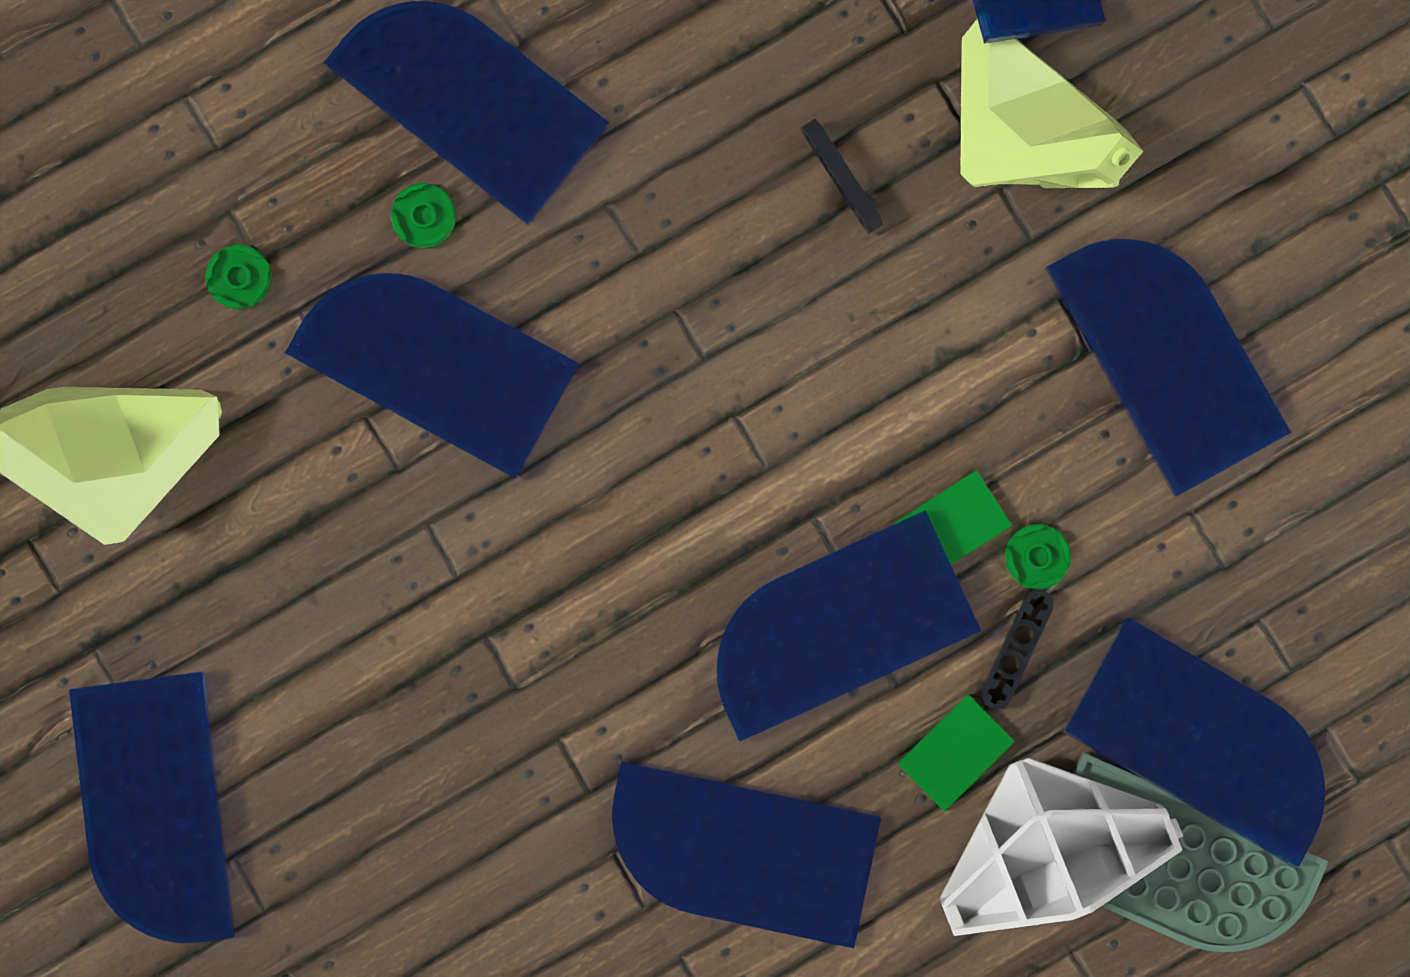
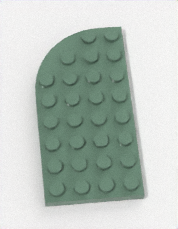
[1073,752,1329,952]

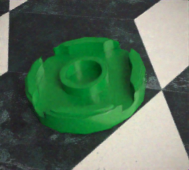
[390,183,457,249]
[205,244,272,310]
[1004,524,1071,590]

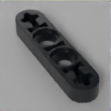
[800,119,883,234]
[980,590,1054,710]

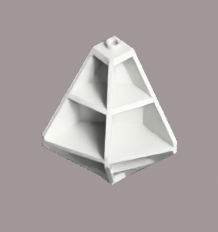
[940,758,1183,936]

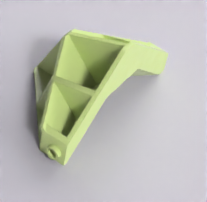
[960,12,1143,188]
[0,387,222,545]

